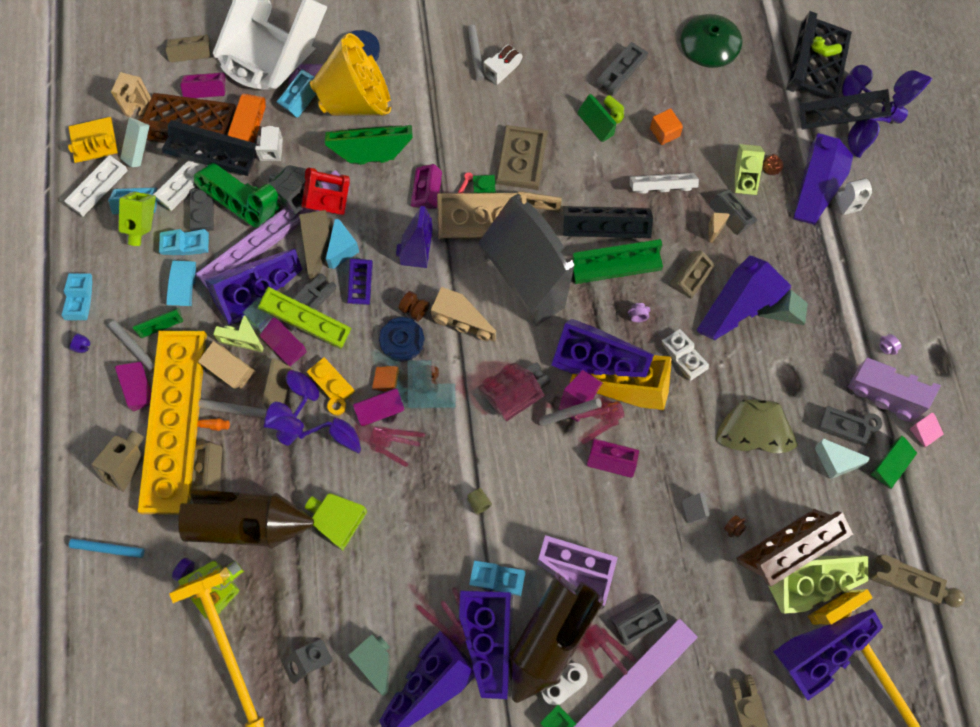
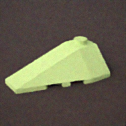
[769,556,868,614]

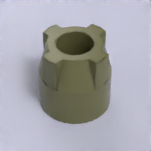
[467,488,492,515]

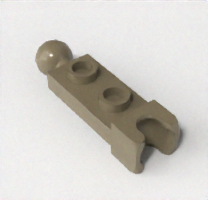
[870,554,965,608]

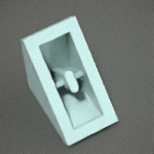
[815,438,869,479]

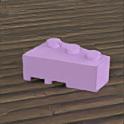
[848,358,941,422]
[537,535,618,610]

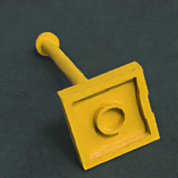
[169,567,264,727]
[808,589,921,727]

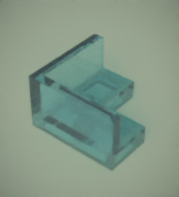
[408,360,456,409]

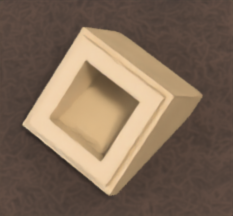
[708,213,729,243]

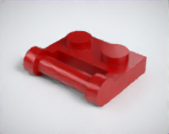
[301,167,350,215]

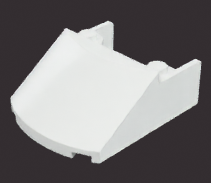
[213,0,327,90]

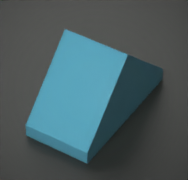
[326,219,359,269]

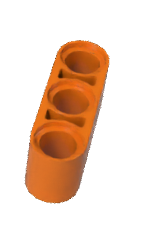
[228,93,266,143]

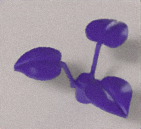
[842,65,933,158]
[264,370,361,454]

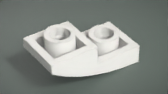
[662,329,709,381]

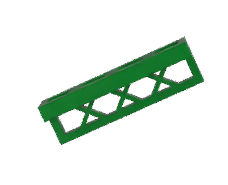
[572,239,663,284]

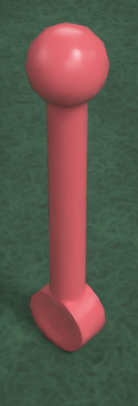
[458,172,473,193]

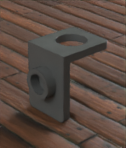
[283,640,333,684]

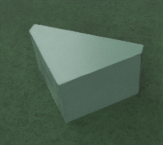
[759,290,808,325]

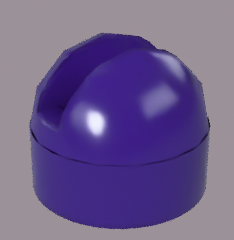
[70,333,91,353]

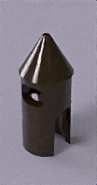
[178,490,314,549]
[509,573,604,703]

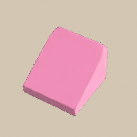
[909,412,943,448]

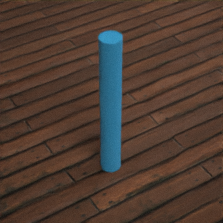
[69,538,144,558]

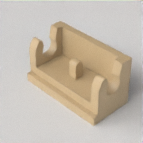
[111,72,151,118]
[198,341,256,389]

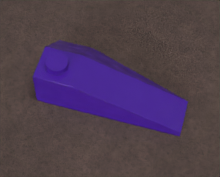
[793,133,853,225]
[396,206,433,268]
[205,249,303,326]
[697,255,791,340]
[551,319,654,377]
[459,591,513,699]
[773,609,883,701]
[379,631,475,727]

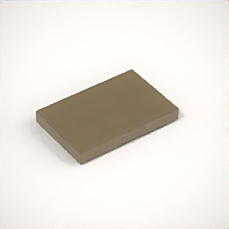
[496,125,548,190]

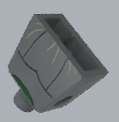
[269,165,323,215]

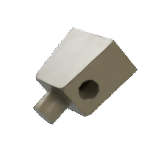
[91,431,144,492]

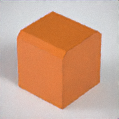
[650,108,683,145]

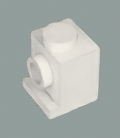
[255,126,283,161]

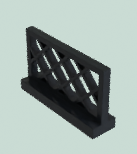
[786,11,852,99]

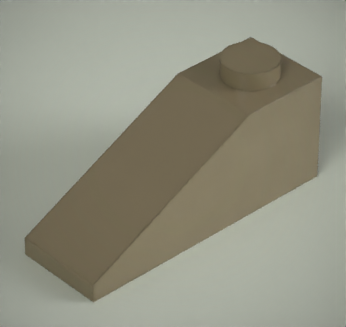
[299,210,334,282]

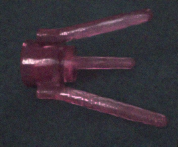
[574,400,624,444]
[370,427,425,467]
[417,587,466,646]
[582,624,636,679]

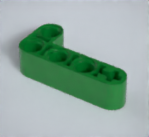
[194,163,278,227]

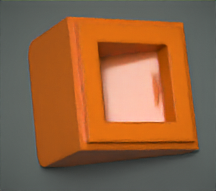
[372,366,399,392]

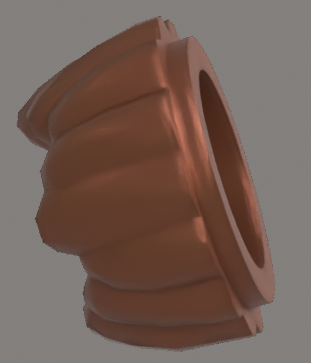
[762,154,783,175]

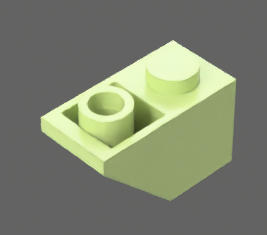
[735,144,765,195]

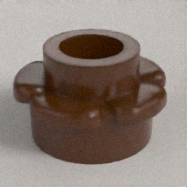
[724,515,747,538]

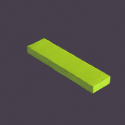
[257,287,351,349]

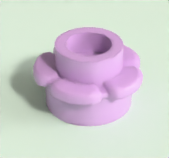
[628,303,650,322]
[879,334,901,355]

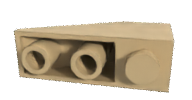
[431,287,496,342]

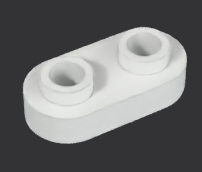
[541,663,588,706]

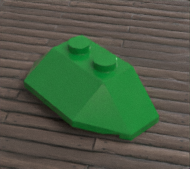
[325,125,413,165]

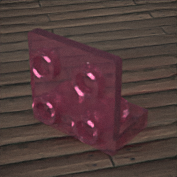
[478,363,545,422]

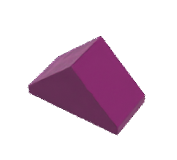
[558,370,603,422]

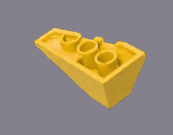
[570,355,672,410]

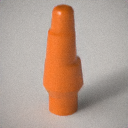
[197,418,230,431]

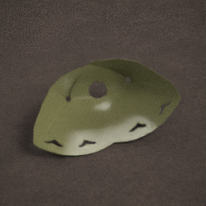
[716,399,798,453]

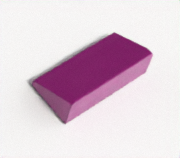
[180,72,226,98]
[410,164,442,209]
[259,317,307,367]
[115,362,152,412]
[353,388,404,426]
[587,439,639,478]

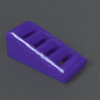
[347,259,373,305]

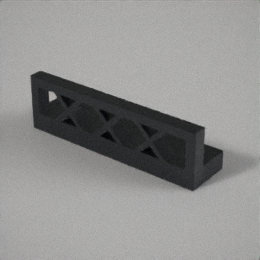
[797,89,891,130]
[162,120,256,176]
[563,206,653,238]

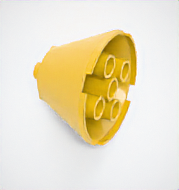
[310,33,391,116]

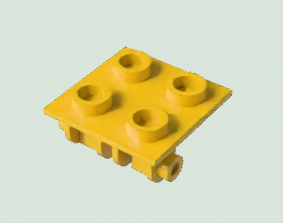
[68,117,118,163]

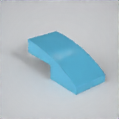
[159,229,209,255]
[167,261,196,306]
[62,273,92,320]
[469,561,525,596]

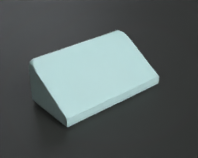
[120,117,149,167]

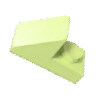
[213,315,264,352]

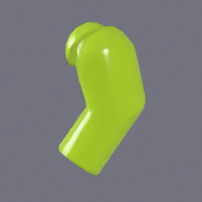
[811,37,842,57]
[603,95,624,124]

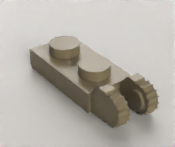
[729,674,768,727]

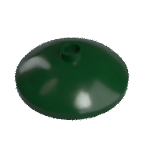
[680,14,742,68]

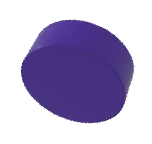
[172,558,195,583]

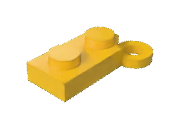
[306,357,355,416]

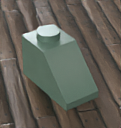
[348,634,391,696]

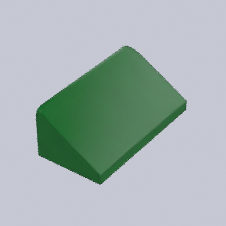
[578,94,616,142]
[133,308,184,338]
[870,435,917,489]

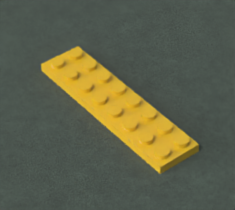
[138,331,207,515]

